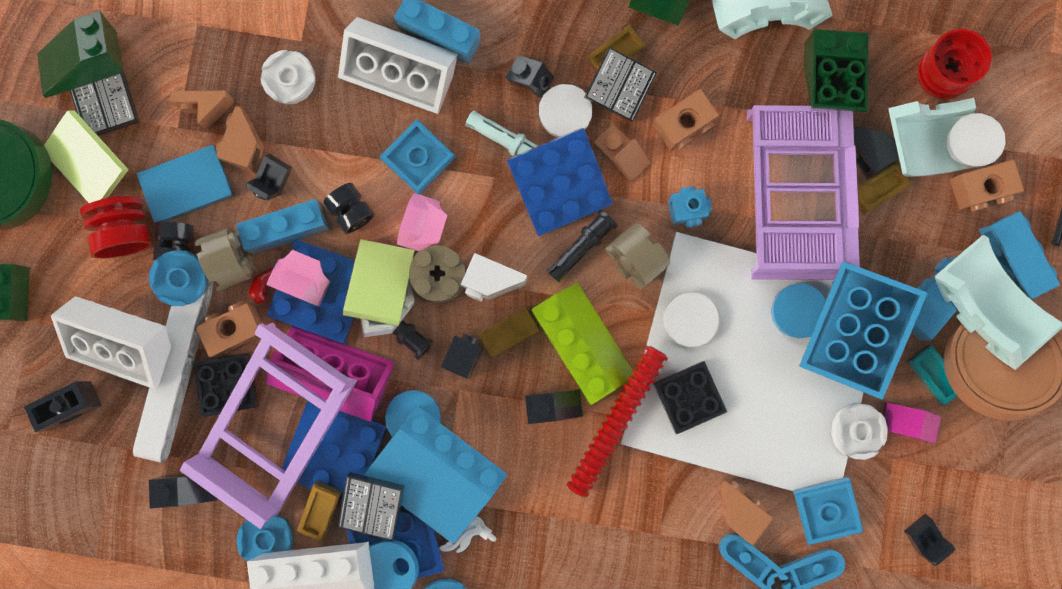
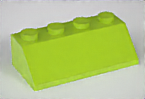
[531,282,634,405]

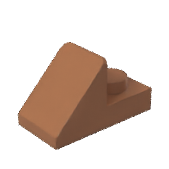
[170,91,234,129]
[593,124,650,182]

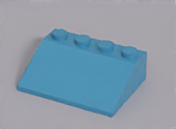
[799,261,928,400]
[364,406,508,544]

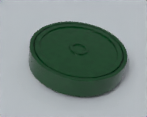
[0,119,52,230]

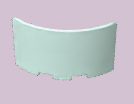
[712,0,833,39]
[888,98,976,177]
[935,235,1062,370]

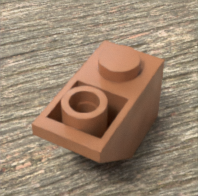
[216,106,264,173]
[720,480,773,546]

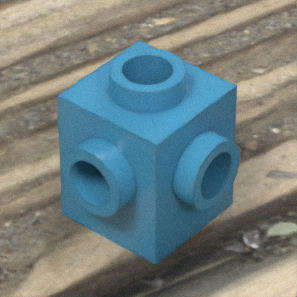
[668,186,712,228]

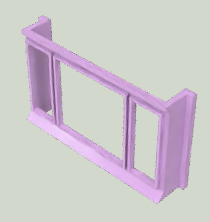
[180,323,357,529]

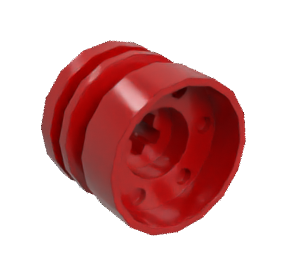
[917,29,992,100]
[80,196,152,259]

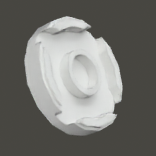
[261,50,316,105]
[539,84,592,138]
[946,113,1006,168]
[663,292,719,347]
[831,403,888,460]

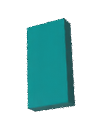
[907,345,957,406]

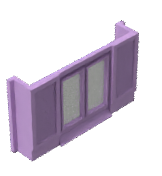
[747,105,860,280]

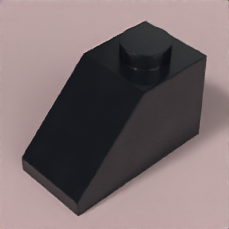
[853,126,899,178]
[525,389,583,424]
[149,474,218,509]

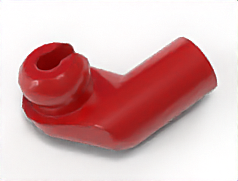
[248,266,275,304]

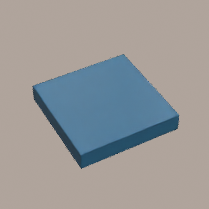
[379,119,456,195]
[793,477,864,545]

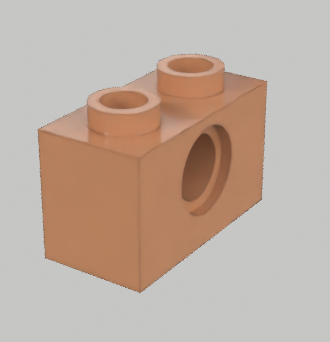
[652,88,719,151]
[950,160,1024,212]
[196,301,263,358]

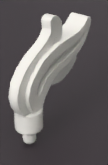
[439,516,496,553]

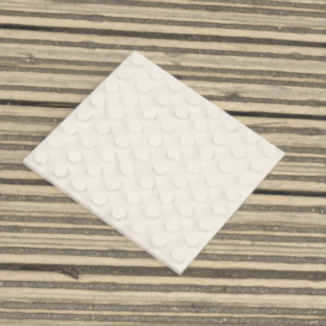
[621,232,864,491]

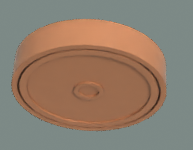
[944,324,1062,421]

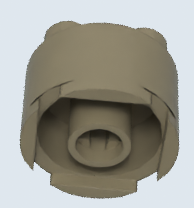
[604,223,670,290]
[195,227,257,291]
[409,246,467,304]

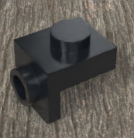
[505,55,554,98]
[245,154,293,200]
[904,514,956,566]

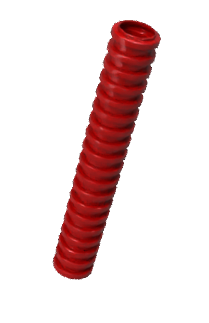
[566,346,668,497]

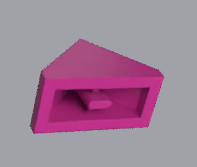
[883,403,941,444]

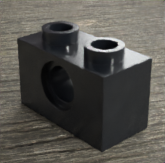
[441,333,484,379]
[24,381,102,432]

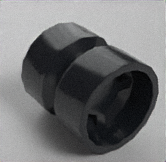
[323,183,375,234]
[153,221,194,261]

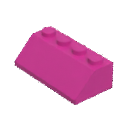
[266,325,395,422]

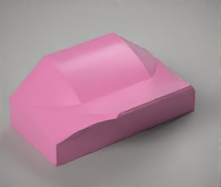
[397,193,448,252]
[266,250,331,307]

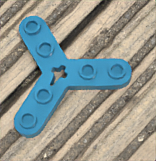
[718,533,845,589]

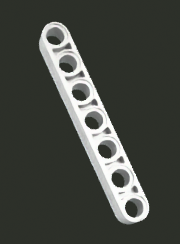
[133,281,214,463]

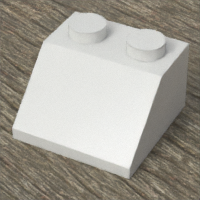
[461,253,527,302]

